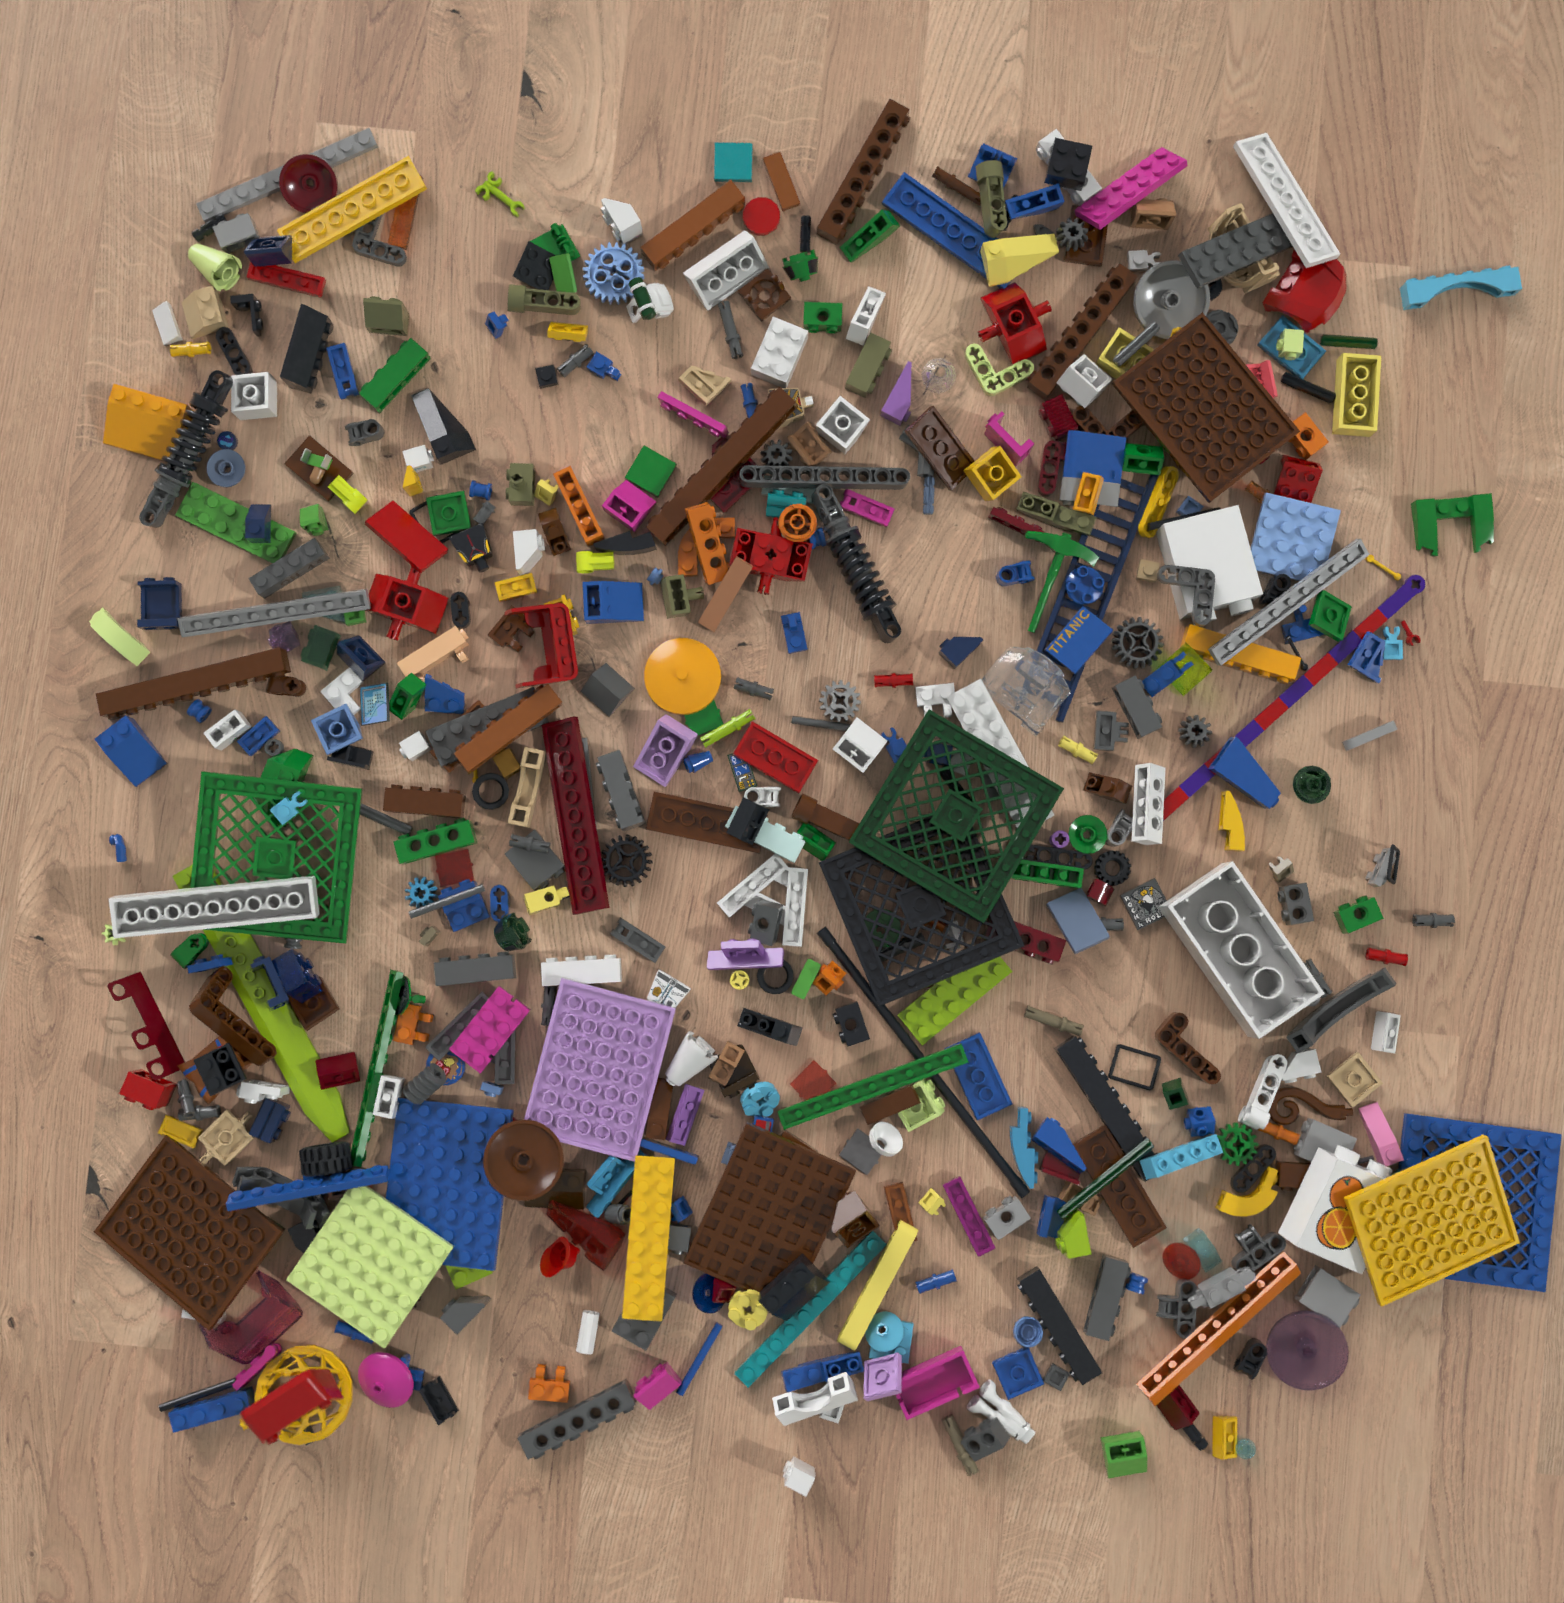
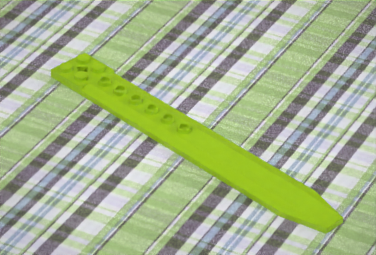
[172,864,350,1143]

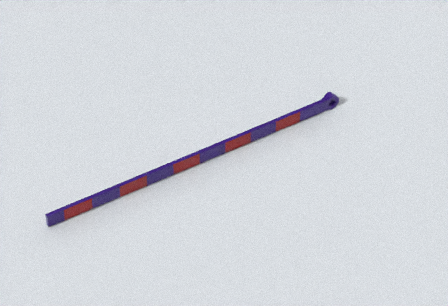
[1163,575,1426,821]

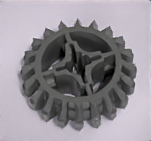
[1111,617,1164,669]

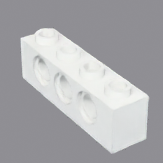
[1036,129,1102,206]
[1132,763,1165,845]

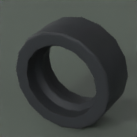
[472,773,509,810]
[757,959,794,994]

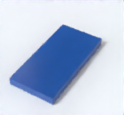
[944,1032,1013,1120]

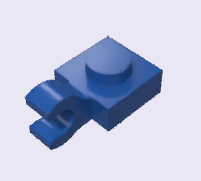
[586,351,621,381]

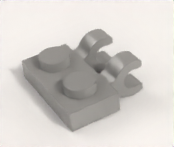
[1365,848,1396,887]

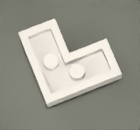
[321,667,364,715]

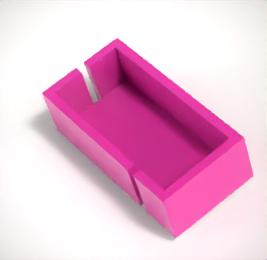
[449,986,531,1074]
[895,1345,980,1420]

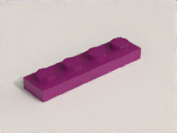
[942,1176,996,1257]

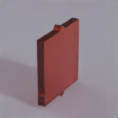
[435,849,474,887]
[790,1060,836,1100]

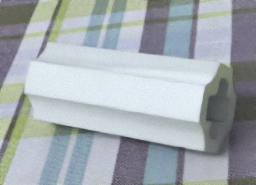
[576,1310,600,1354]

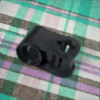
[1258,574,1291,606]
[1233,1338,1267,1380]

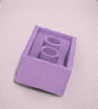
[633,714,698,787]

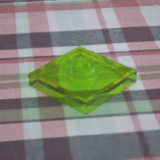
[1157,642,1213,696]

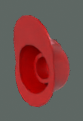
[540,1236,580,1277]

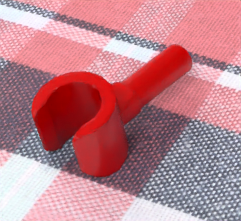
[1400,620,1421,646]

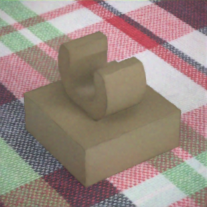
[1269,856,1294,883]

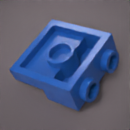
[438,879,490,932]

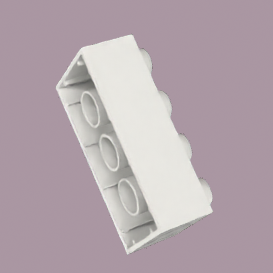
[1158,861,1325,1039]

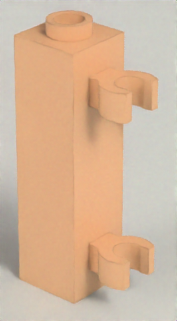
[397,626,469,683]

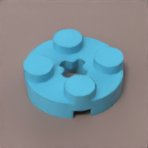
[740,1082,780,1117]

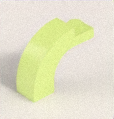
[89,608,150,666]

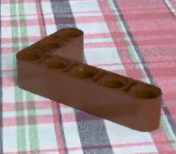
[1072,406,1144,439]
[189,967,277,1066]

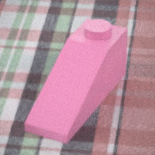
[1358,1102,1404,1166]

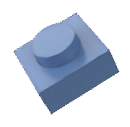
[480,1081,504,1097]

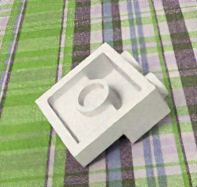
[236,1079,290,1104]

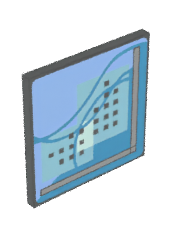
[360,683,390,726]

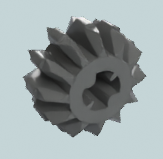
[1056,218,1088,252]
[761,439,793,466]
[1178,715,1212,748]

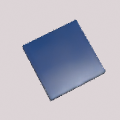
[992,1347,1044,1400]

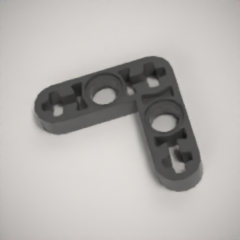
[352,214,407,267]
[1157,565,1215,627]

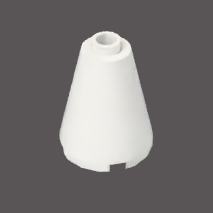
[665,1031,718,1086]

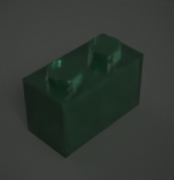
[301,625,341,671]

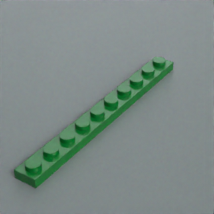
[351,969,405,1167]
[777,1043,968,1130]

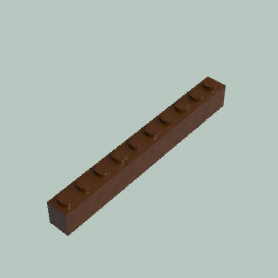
[646,386,798,546]
[96,647,291,720]

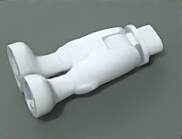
[967,1379,1035,1444]

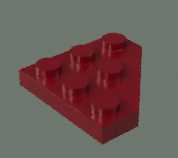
[711,435,765,514]

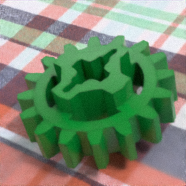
[1217,1122,1259,1166]

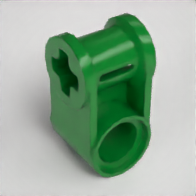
[170,933,209,969]

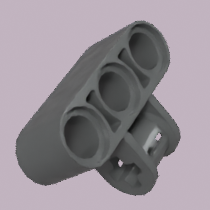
[1231,1224,1286,1271]
[1156,1277,1197,1339]

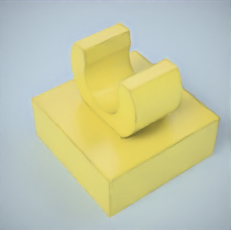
[534,479,558,506]
[918,1188,946,1215]

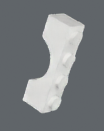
[773,1372,858,1426]

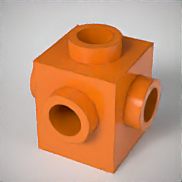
[813,960,847,996]

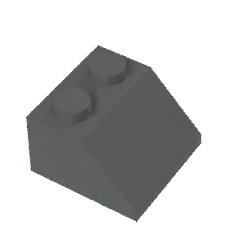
[440,1296,491,1335]

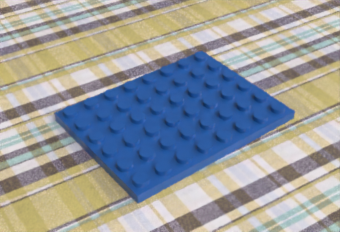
[386,1098,514,1271]

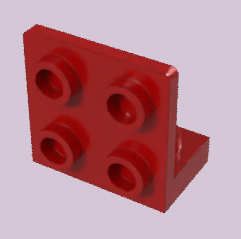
[1273,455,1323,503]

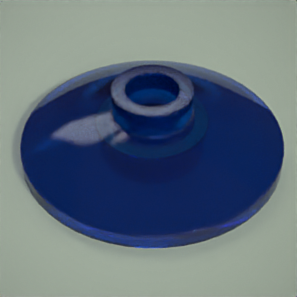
[692,1273,724,1314]

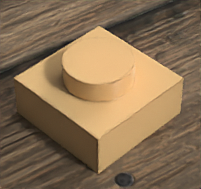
[1136,559,1160,583]

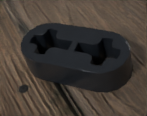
[450,592,471,629]

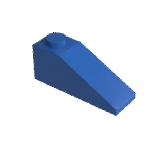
[1005,183,1065,220]
[1031,1117,1086,1174]

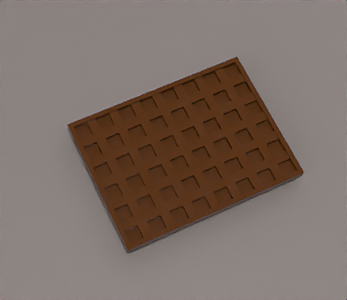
[683,1122,856,1293]

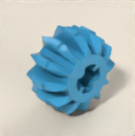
[405,877,438,909]

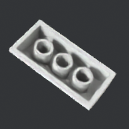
[683,231,769,311]

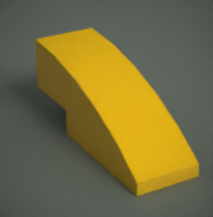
[1219,791,1245,852]

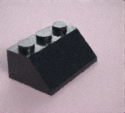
[758,1253,830,1321]

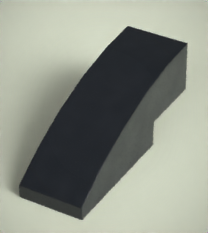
[593,531,657,555]

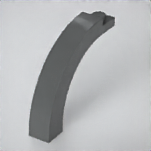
[1286,967,1397,1053]

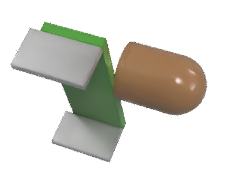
[300,448,332,484]

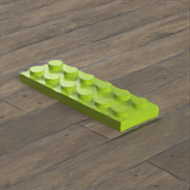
[897,957,1013,1045]

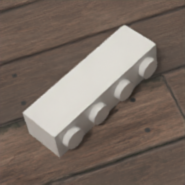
[541,955,622,986]

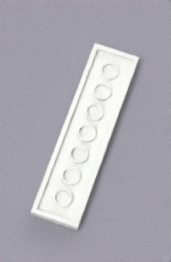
[1233,133,1340,268]
[947,679,1055,828]

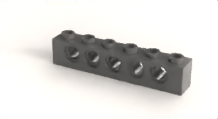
[518,1379,637,1460]

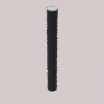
[1147,507,1221,530]
[159,1378,237,1412]

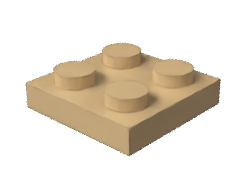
[1326,1052,1383,1108]

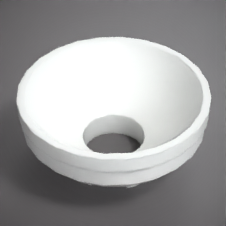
[869,1122,903,1157]

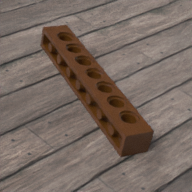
[817,99,910,245]
[1027,263,1138,401]

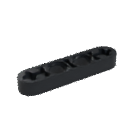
[1022,844,1093,870]

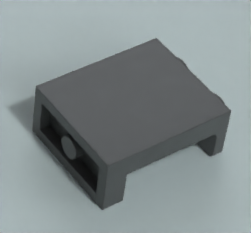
[505,830,565,891]

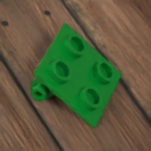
[530,223,581,262]

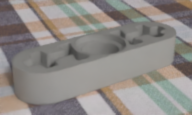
[1342,721,1398,751]

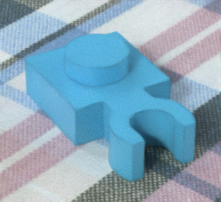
[1383,627,1403,660]
[270,791,308,825]

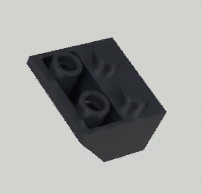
[193,1043,247,1096]

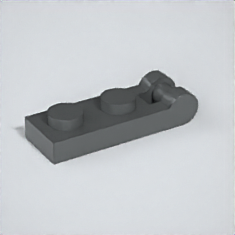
[610,917,666,963]

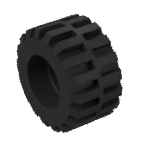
[299,1141,352,1177]

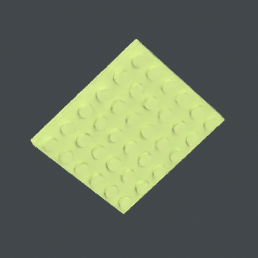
[286,1186,454,1349]

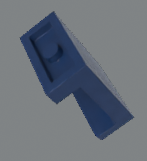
[137,577,182,630]
[251,956,289,1012]

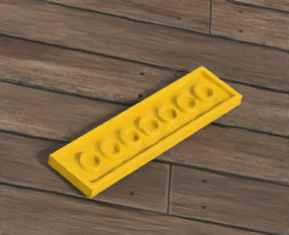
[277,156,427,263]
[622,1155,675,1321]

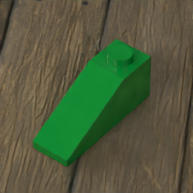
[840,209,900,263]

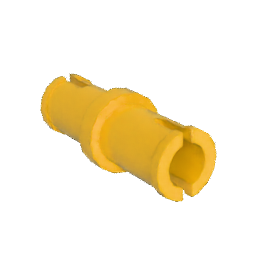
[170,342,211,357]

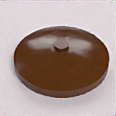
[483,1120,564,1201]

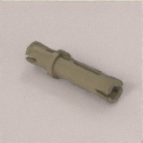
[1024,1005,1084,1037]
[942,1414,979,1476]

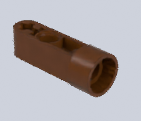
[791,793,860,841]

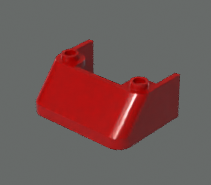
[504,603,578,689]
[240,1369,344,1445]

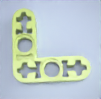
[965,344,1034,396]

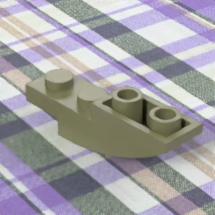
[1016,492,1096,537]

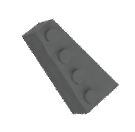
[596,750,646,832]

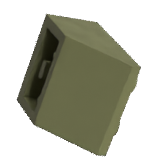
[363,296,409,336]

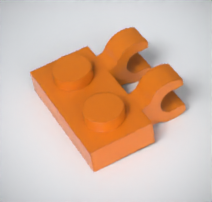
[393,1004,434,1045]
[528,1364,570,1403]

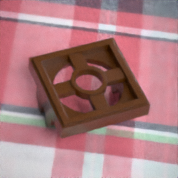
[738,268,791,322]

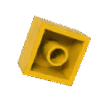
[963,446,1022,501]

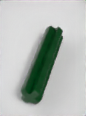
[1320,334,1378,349]

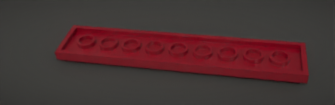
[541,716,610,915]

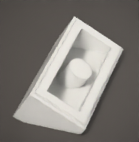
[152,301,183,346]
[1371,1011,1401,1054]

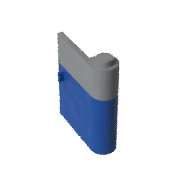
[1060,430,1126,507]

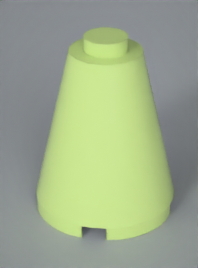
[188,243,242,291]

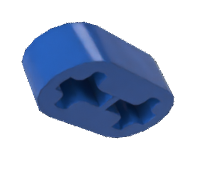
[490,885,509,922]

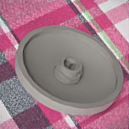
[1133,260,1210,339]

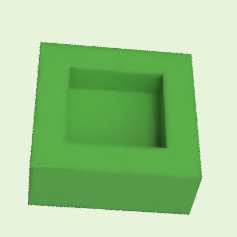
[344,610,367,626]

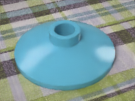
[865,1312,904,1352]

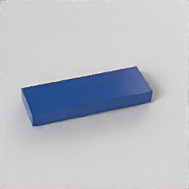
[640,1137,699,1165]

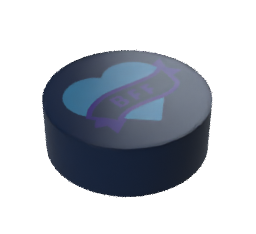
[217,431,238,450]

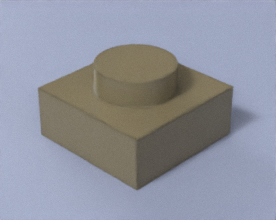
[419,926,440,946]

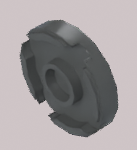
[1206,310,1239,345]

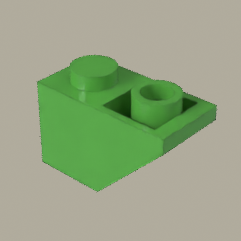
[300,504,329,536]

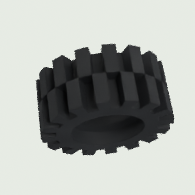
[1094,850,1131,886]

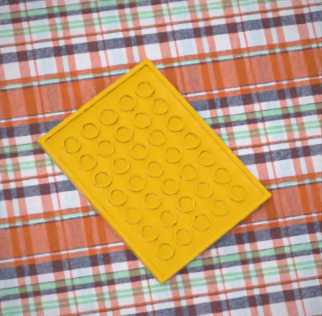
[1344,1134,1520,1307]

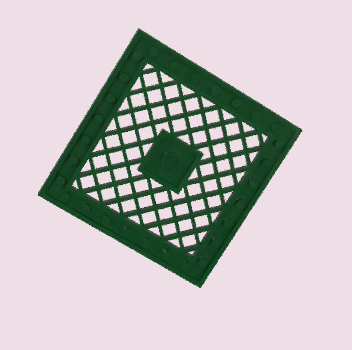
[849,709,1064,923]

